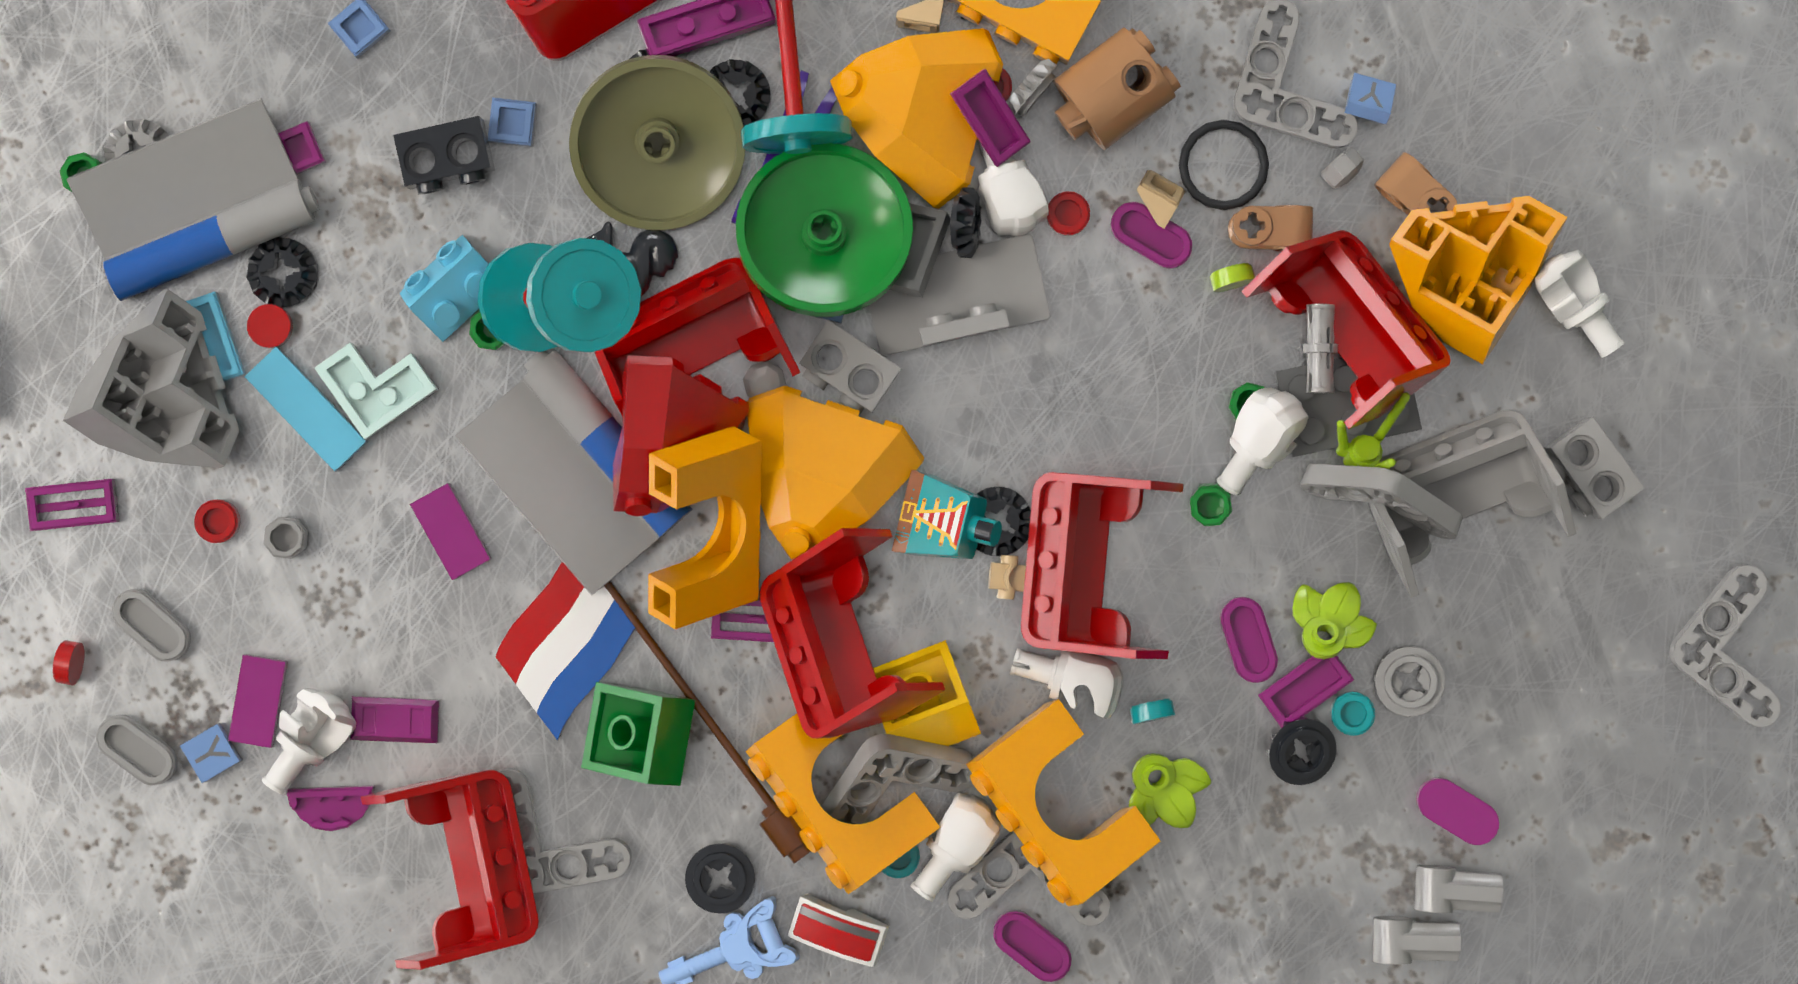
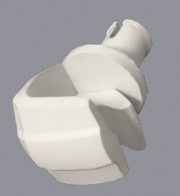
[977,140,1049,237]
[1534,249,1625,358]
[1217,388,1309,496]
[1010,648,1123,719]
[262,688,357,795]
[911,792,1001,902]

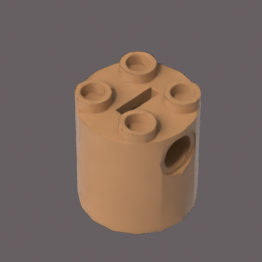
[1053,27,1181,151]

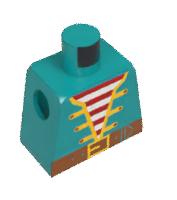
[891,470,1002,559]

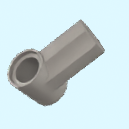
[1414,865,1504,913]
[1373,916,1461,965]

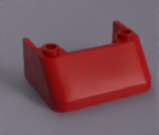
[505,0,662,61]
[1242,230,1451,429]
[594,258,801,417]
[1021,472,1184,659]
[760,528,945,739]
[360,770,539,970]

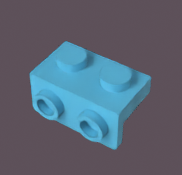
[400,235,489,342]

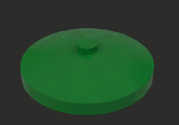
[736,143,913,317]

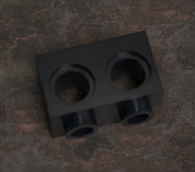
[393,116,495,195]

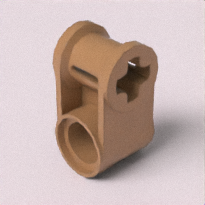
[1374,152,1458,215]
[1227,205,1313,252]

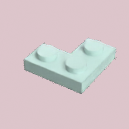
[315,343,438,440]

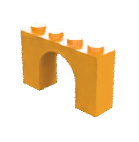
[947,0,1102,65]
[648,426,763,630]
[966,699,1160,906]
[745,713,940,894]

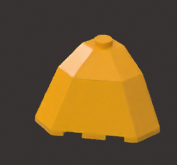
[830,28,1003,209]
[1389,196,1568,365]
[747,385,924,559]

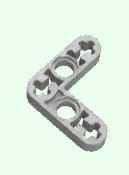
[1233,0,1358,149]
[1300,464,1463,539]
[1669,565,1781,727]
[821,734,973,824]
[500,769,632,894]
[948,831,1110,926]

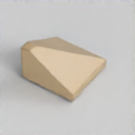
[896,0,944,33]
[1137,170,1185,229]

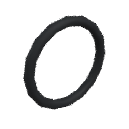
[1179,119,1269,210]

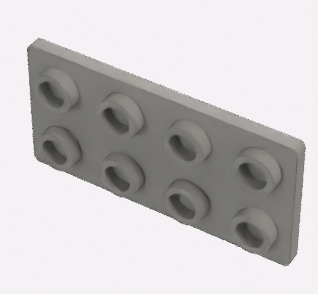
[869,234,1050,356]

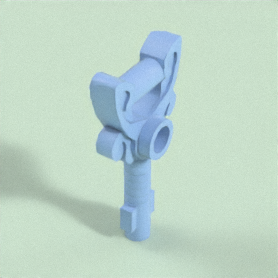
[658,896,800,984]

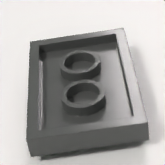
[1274,357,1422,457]

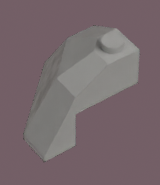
[63,289,239,468]

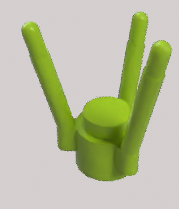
[1336,392,1411,469]

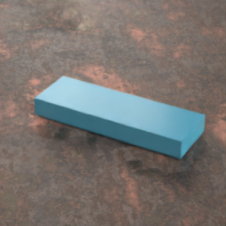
[244,347,368,472]

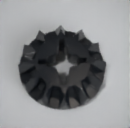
[710,59,771,126]
[950,187,982,258]
[246,237,317,307]
[976,487,1031,556]
[1266,716,1337,785]
[685,843,755,914]

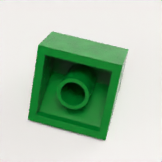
[581,682,695,786]

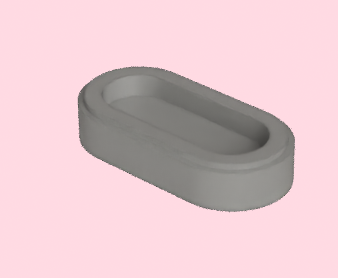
[112,589,191,662]
[96,715,178,785]

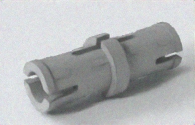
[1303,304,1338,394]

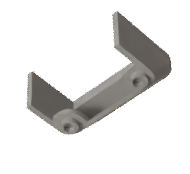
[1368,410,1577,598]

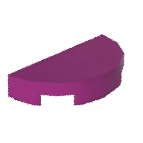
[287,785,375,831]

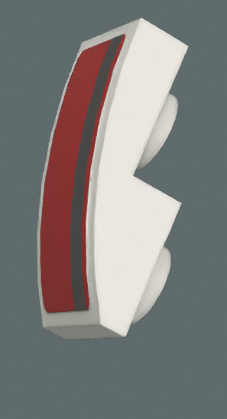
[788,894,890,967]

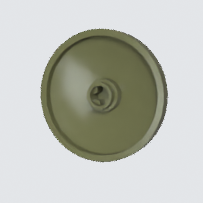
[569,55,745,230]

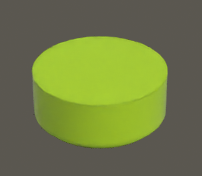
[1210,263,1255,292]

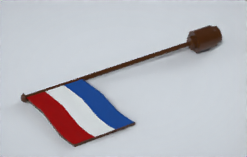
[495,562,811,864]

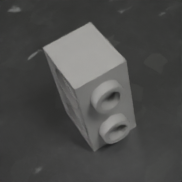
[799,320,901,415]
[1544,417,1645,519]

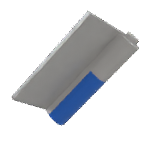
[67,98,320,301]
[455,350,693,596]

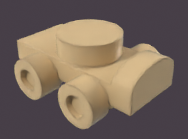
[988,554,1026,600]

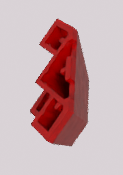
[613,355,749,516]

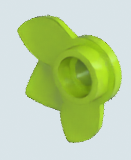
[1292,582,1377,659]
[1129,753,1211,828]

